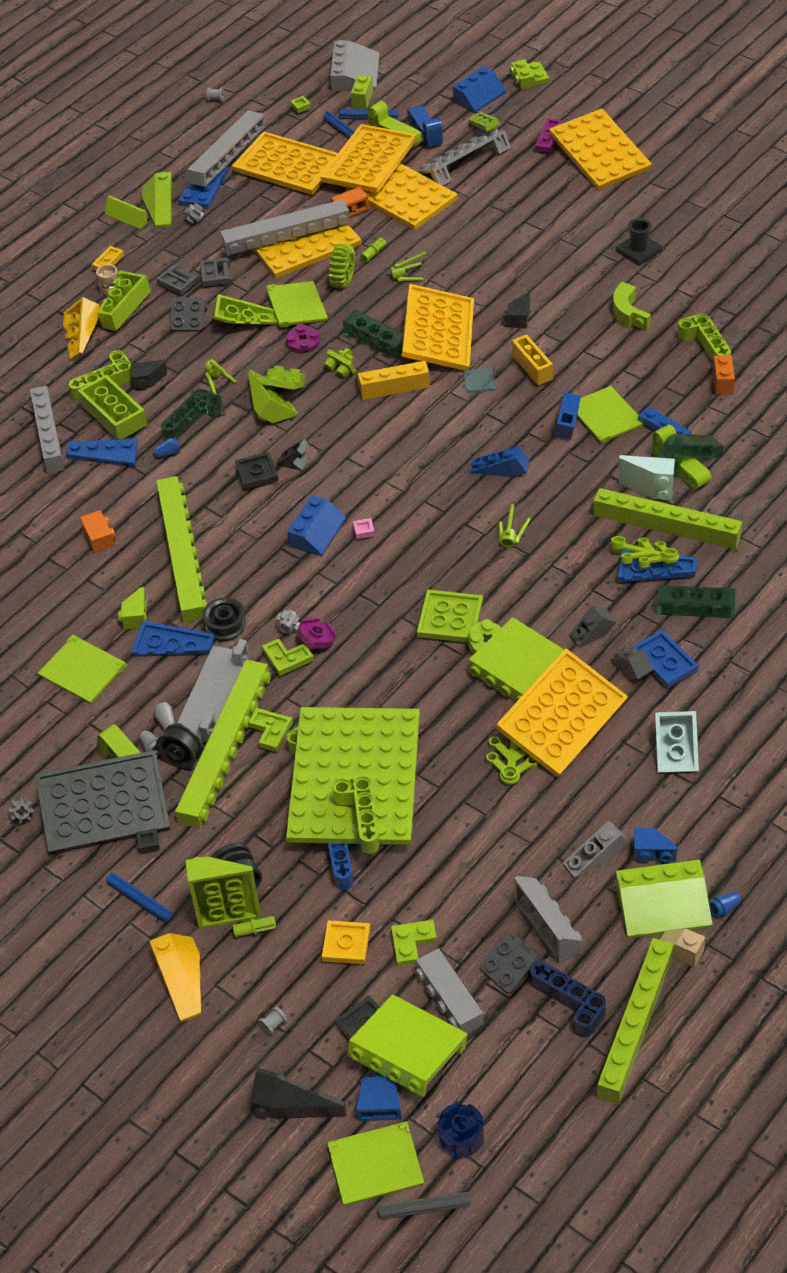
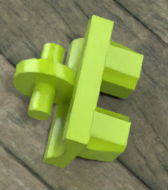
[324,348,357,378]

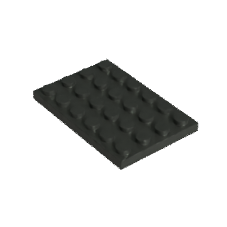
[35,750,170,854]

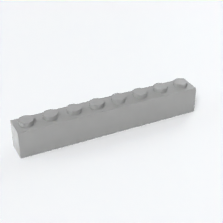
[187,110,265,187]
[220,199,350,256]

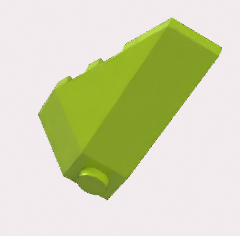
[212,294,279,325]
[248,370,298,423]

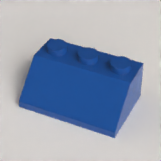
[452,66,506,113]
[287,495,346,556]

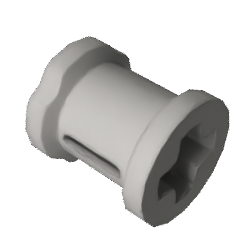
[206,87,224,102]
[258,1006,288,1035]

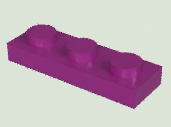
[535,118,562,153]

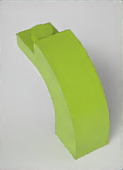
[613,282,651,331]

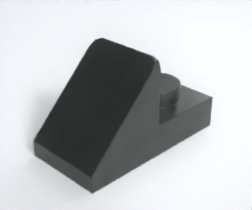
[276,439,308,470]

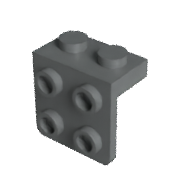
[170,296,208,331]
[480,933,544,993]

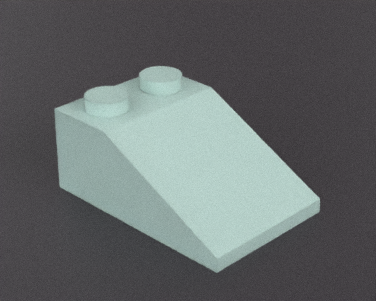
[619,455,675,500]
[655,711,699,773]

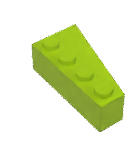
[98,270,151,331]

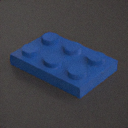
[631,630,699,688]

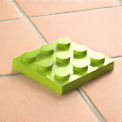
[417,590,483,643]

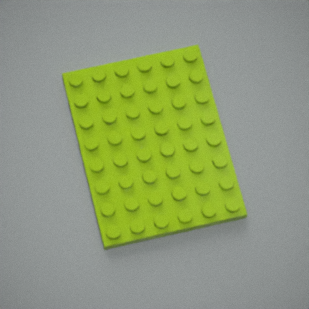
[286,707,420,845]

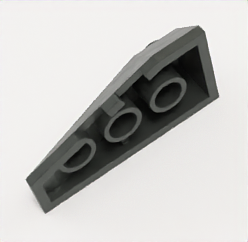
[250,1068,346,1119]

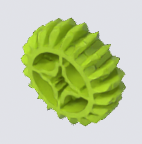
[328,244,355,289]

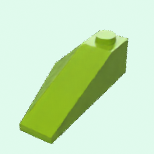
[142,172,174,228]

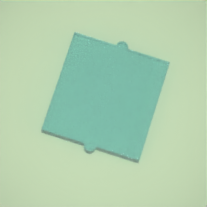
[464,368,496,393]

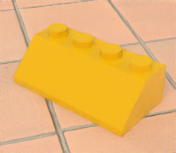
[356,361,430,400]

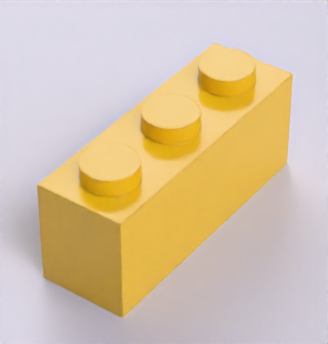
[512,334,553,385]

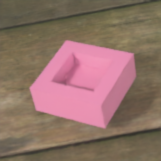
[353,518,375,539]

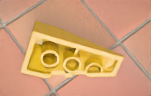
[63,297,99,361]
[150,933,201,1022]

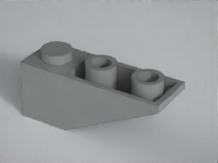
[563,821,630,878]

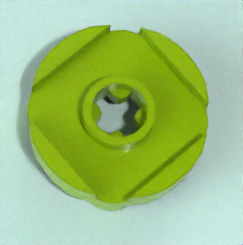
[468,619,501,654]

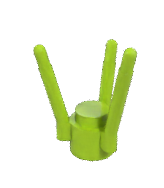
[390,252,426,282]
[205,359,236,398]
[498,504,531,548]

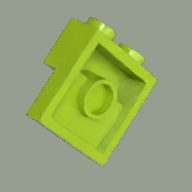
[509,60,549,89]
[261,366,305,389]

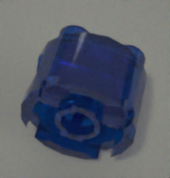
[438,1103,484,1159]

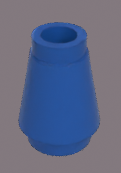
[154,437,181,458]
[709,892,741,917]

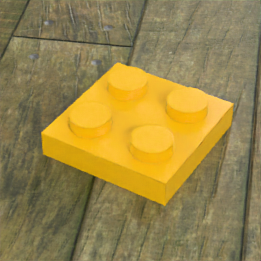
[322,920,370,964]

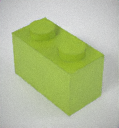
[351,75,373,110]

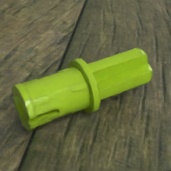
[360,237,386,263]
[233,916,276,938]

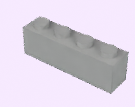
[415,948,484,1033]

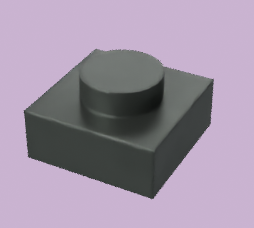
[136,828,160,853]

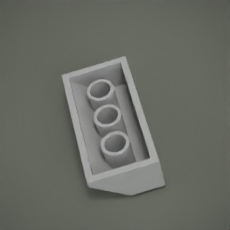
[514,876,583,964]

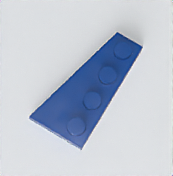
[66,438,138,468]
[618,550,697,582]
[131,621,215,657]

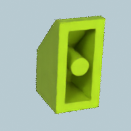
[118,587,147,629]

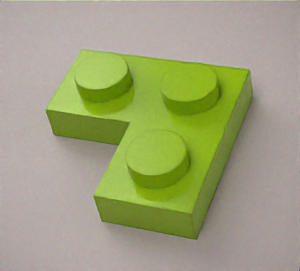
[262,638,314,676]
[248,708,293,752]
[391,920,437,967]

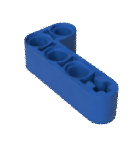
[407,105,443,148]
[327,843,354,890]

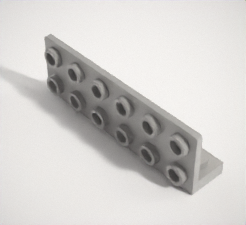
[417,129,511,186]
[177,639,249,743]

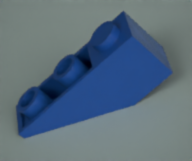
[554,392,581,439]
[470,446,529,477]

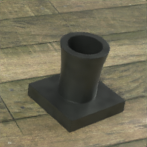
[616,218,662,266]

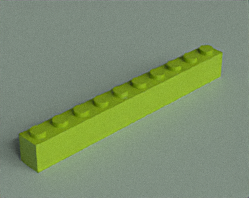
[156,476,207,623]
[175,660,271,829]

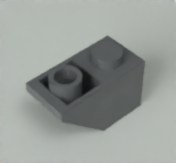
[569,606,616,647]
[610,648,653,679]

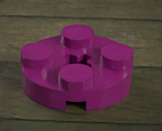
[286,324,320,354]
[297,617,336,649]

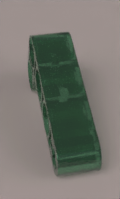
[161,389,224,441]
[657,434,724,471]

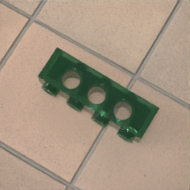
[343,310,404,359]
[657,585,735,618]

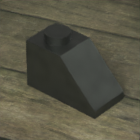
[504,293,530,328]
[131,359,167,390]

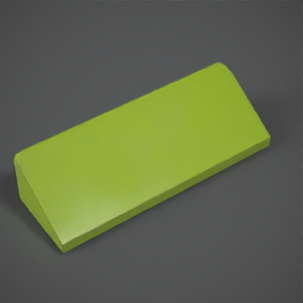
[105,196,148,229]

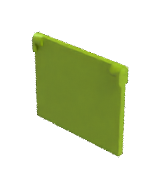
[266,281,328,327]
[577,386,645,444]
[38,635,127,704]
[327,1121,425,1206]

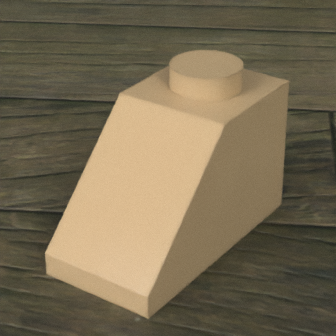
[660,928,705,967]

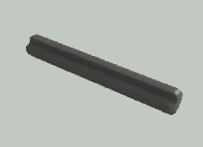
[378,1192,471,1219]

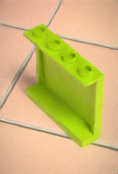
[469,617,564,702]
[347,994,468,1097]

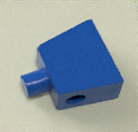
[357,1070,401,1121]

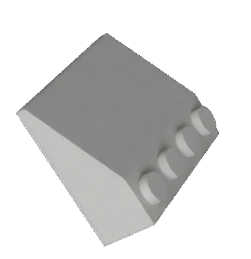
[330,40,380,91]

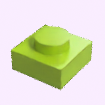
[290,96,311,113]

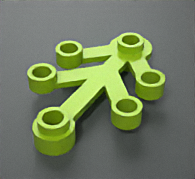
[611,536,679,568]
[486,736,539,785]

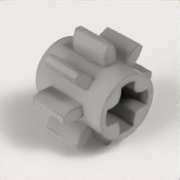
[184,203,204,224]
[275,610,300,633]
[8,797,34,823]

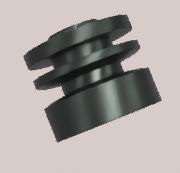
[211,843,262,888]

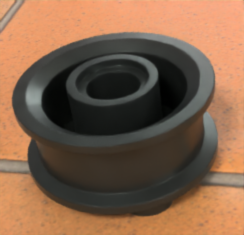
[203,597,246,641]
[156,723,203,769]

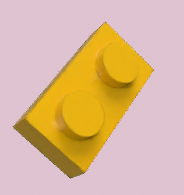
[92,246,124,270]

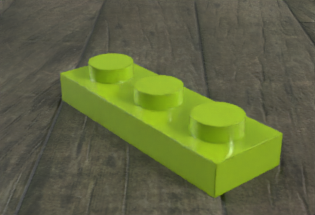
[468,112,500,132]

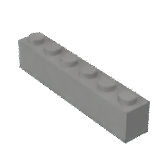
[30,386,65,474]

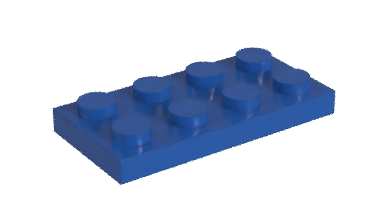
[178,166,228,209]

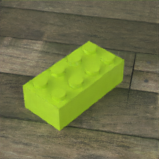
[78,375,147,439]

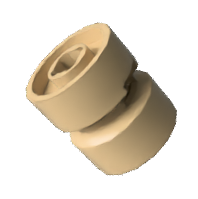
[96,264,118,296]

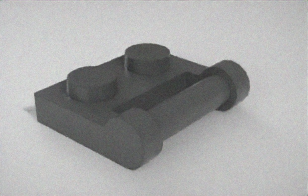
[200,258,232,287]
[156,264,201,295]

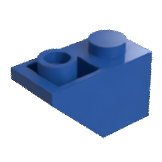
[634,828,677,862]

